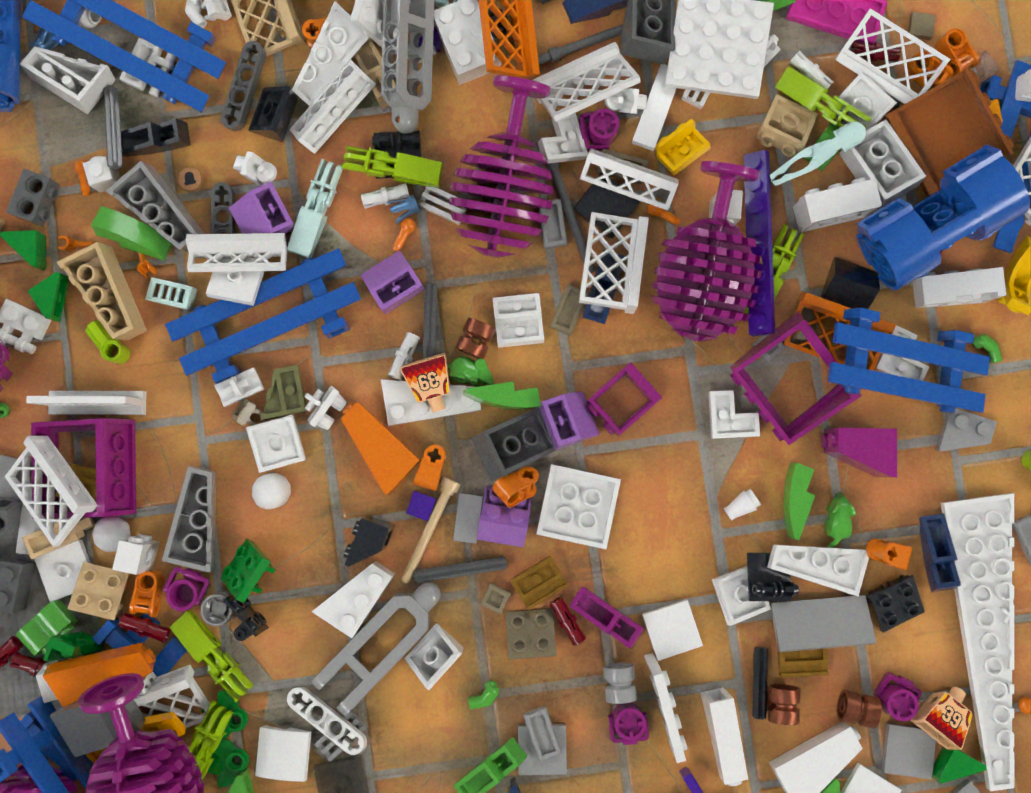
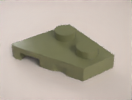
[260,365,308,420]

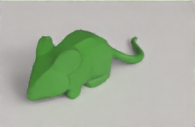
[447,356,494,387]
[824,492,856,548]

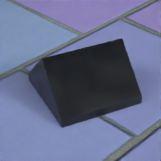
[248,86,298,142]
[821,257,880,309]

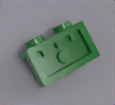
[43,631,105,662]

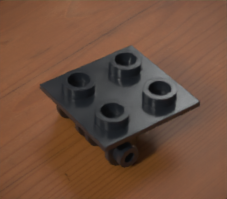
[372,131,421,179]
[747,553,799,602]
[866,575,925,633]
[223,595,269,641]

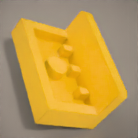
[655,119,711,176]

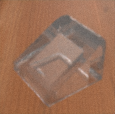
[973,50,999,85]

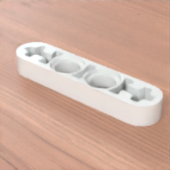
[287,687,367,755]

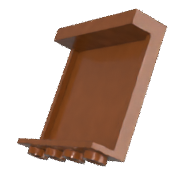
[884,68,1014,197]

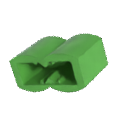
[16,599,78,656]

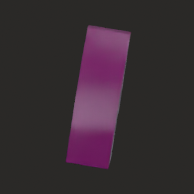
[569,586,645,649]

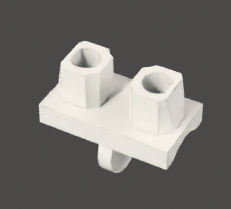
[604,88,647,114]
[233,151,277,187]
[214,368,265,407]
[304,386,347,430]

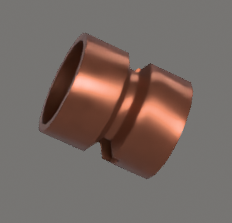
[455,318,496,359]
[767,684,801,725]
[837,690,882,729]

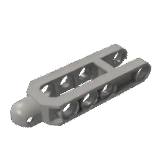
[381,0,434,133]
[311,582,441,716]

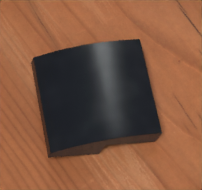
[573,172,640,239]

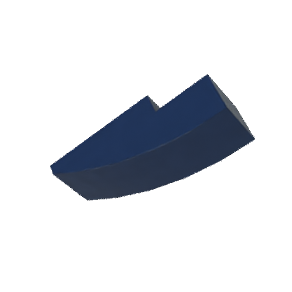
[562,0,627,24]
[582,250,625,324]
[919,514,961,593]

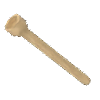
[401,476,461,584]

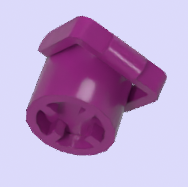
[578,109,619,152]
[163,567,210,611]
[874,672,922,721]
[608,702,649,745]

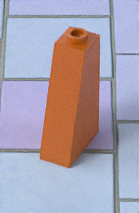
[341,402,422,495]
[43,642,156,707]

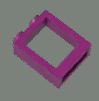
[587,362,662,436]

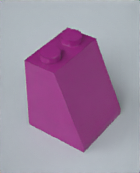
[821,428,897,478]

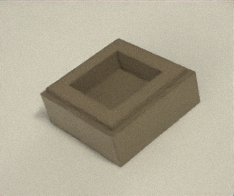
[908,12,936,40]
[479,582,511,615]

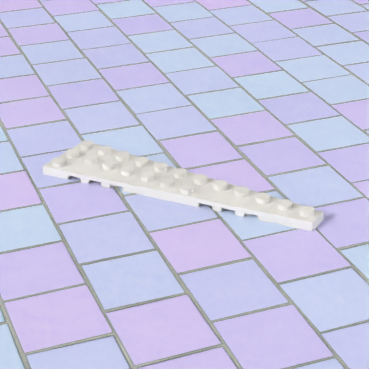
[940,493,1014,791]

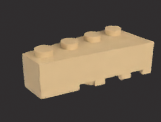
[56,242,147,341]

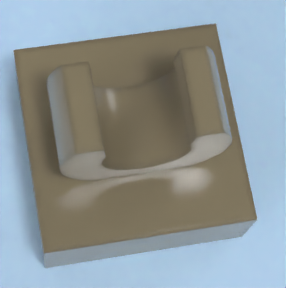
[231,398,262,426]

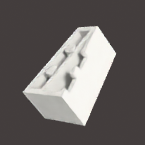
[20,46,116,114]
[913,267,1006,308]
[312,561,395,638]

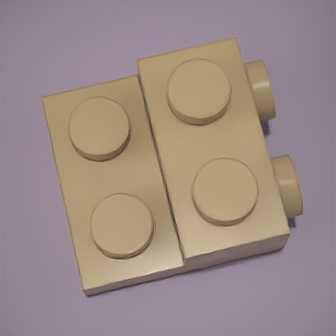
[755,94,818,157]

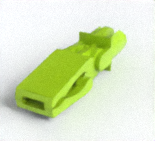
[775,66,872,128]
[342,146,444,188]
[743,224,804,314]
[169,609,254,702]
[189,701,233,780]

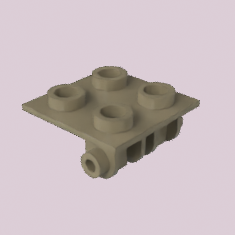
[505,609,557,660]

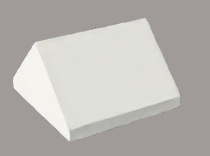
[404,623,464,690]

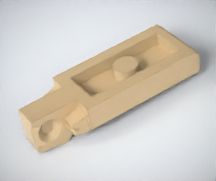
[22,517,95,560]

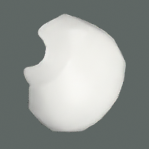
[252,473,291,510]
[92,516,131,552]

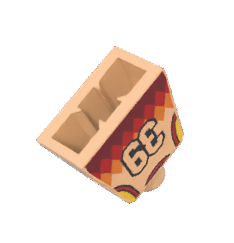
[400,353,450,412]
[911,686,973,750]

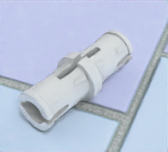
[789,50,834,89]
[361,183,410,209]
[387,332,420,381]

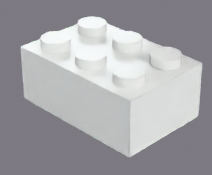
[434,0,501,85]
[839,120,926,210]
[793,177,882,233]

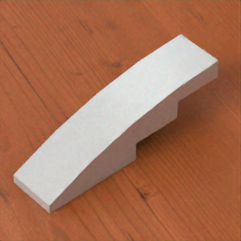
[632,64,676,151]

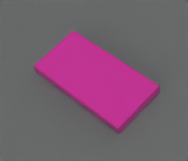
[785,0,888,44]

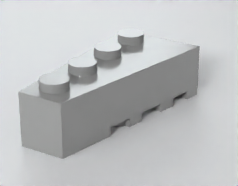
[106,161,205,252]
[162,465,217,572]

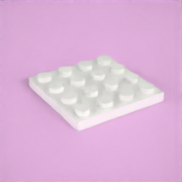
[665,0,774,99]

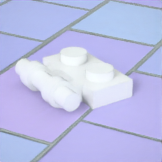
[119,38,177,98]
[0,299,52,354]

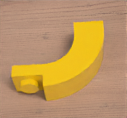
[998,236,1031,315]

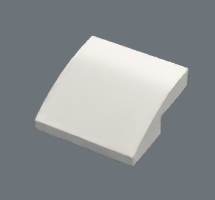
[493,293,544,348]
[255,725,311,782]

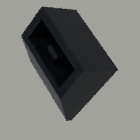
[343,516,395,566]

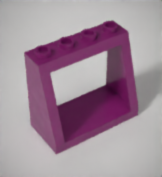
[730,311,862,445]
[31,418,137,519]

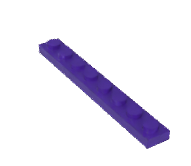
[744,150,775,337]

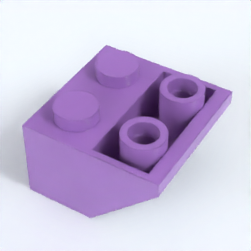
[229,182,293,235]
[360,250,425,315]
[539,391,600,451]
[477,486,532,547]

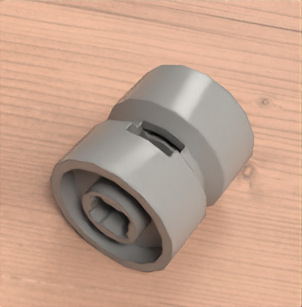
[200,590,236,626]
[603,663,637,704]

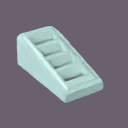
[145,277,198,312]

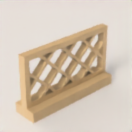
[231,0,306,57]

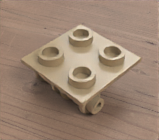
[67,562,130,621]

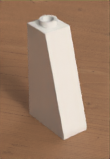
[700,687,748,786]
[769,722,863,793]

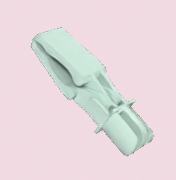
[770,122,866,186]
[287,159,343,259]

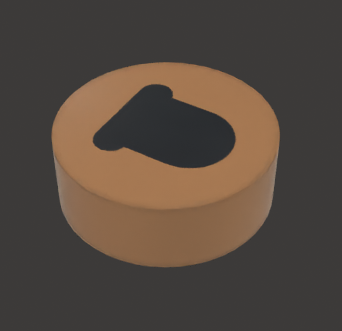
[178,168,204,192]

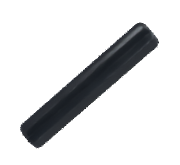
[752,647,768,720]

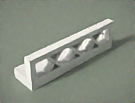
[290,59,376,154]
[580,148,679,210]
[186,233,287,272]

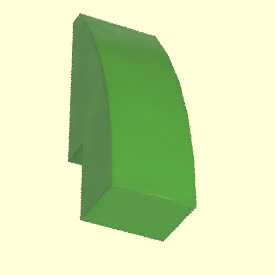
[91,206,173,261]
[463,382,541,410]
[783,463,815,540]
[453,737,528,793]

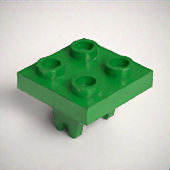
[220,538,276,603]

